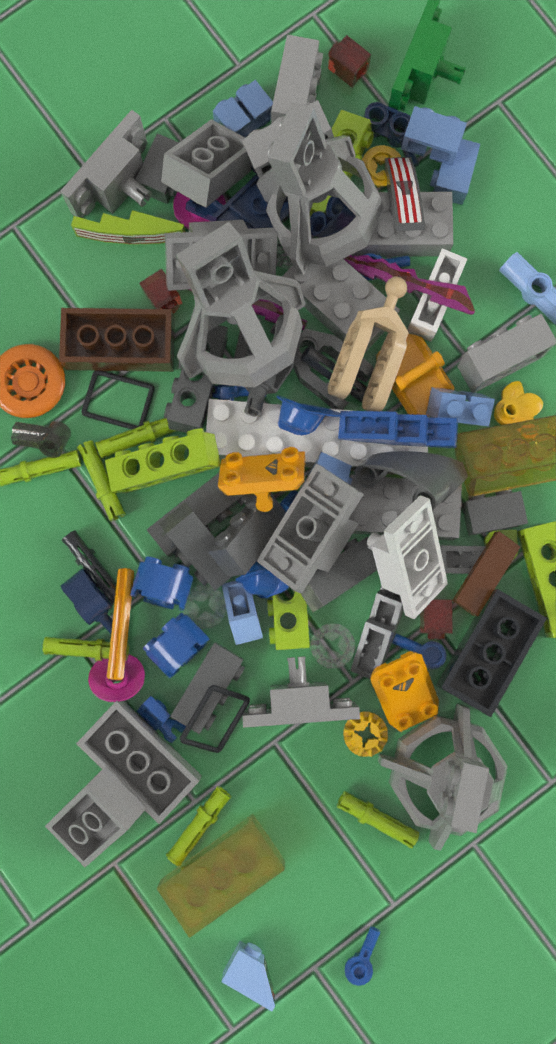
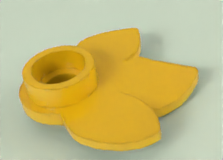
[494,381,543,433]

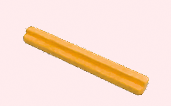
[107,568,134,680]

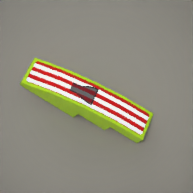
[71,210,186,245]

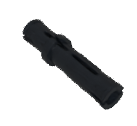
[300,345,367,403]
[61,530,117,606]

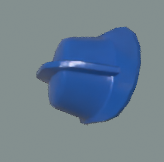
[277,395,342,436]
[236,560,289,598]

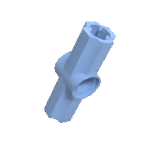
[499,252,556,325]

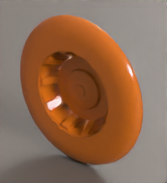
[0,344,65,418]

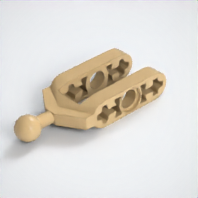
[328,276,409,411]

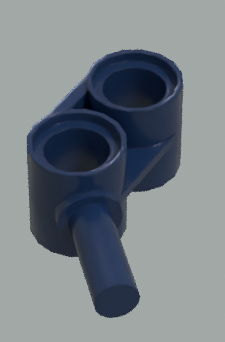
[364,102,419,167]
[310,196,356,238]
[60,568,113,634]

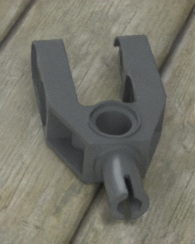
[234,315,297,417]
[270,322,374,410]

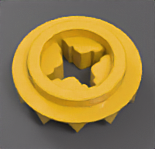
[362,145,401,188]
[343,711,388,757]

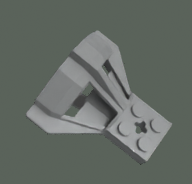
[257,103,383,275]
[176,222,305,388]
[378,704,508,851]

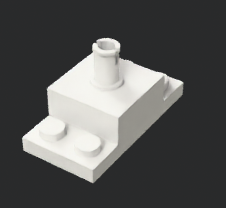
[367,495,448,619]

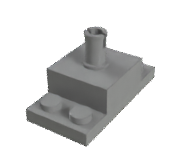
[60,110,152,218]
[165,220,278,291]
[257,463,364,593]
[243,656,360,728]

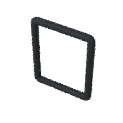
[81,371,155,430]
[180,685,250,753]

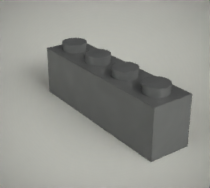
[146,473,253,557]

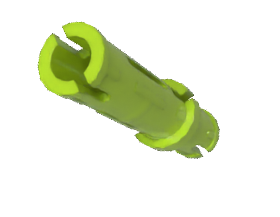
[95,418,175,459]
[77,440,126,521]
[0,449,82,487]
[43,637,129,661]
[166,786,231,866]
[337,791,419,849]

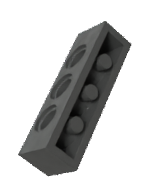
[164,325,228,433]

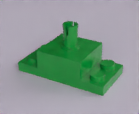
[388,0,466,111]

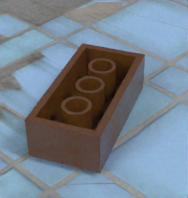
[59,308,175,372]

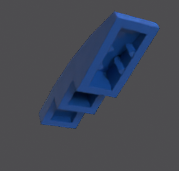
[338,411,458,448]

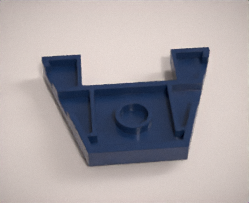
[185,164,290,229]

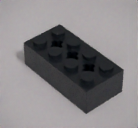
[436,589,547,717]

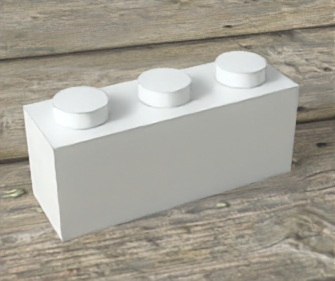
[407,248,467,342]

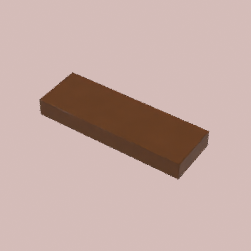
[452,531,520,616]

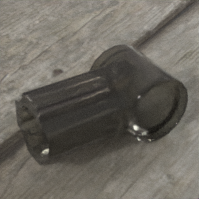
[11,421,71,458]

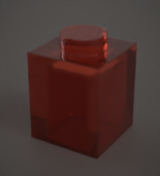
[328,35,371,88]
[139,268,182,313]
[420,600,452,639]

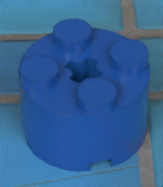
[130,557,193,611]
[143,613,210,679]

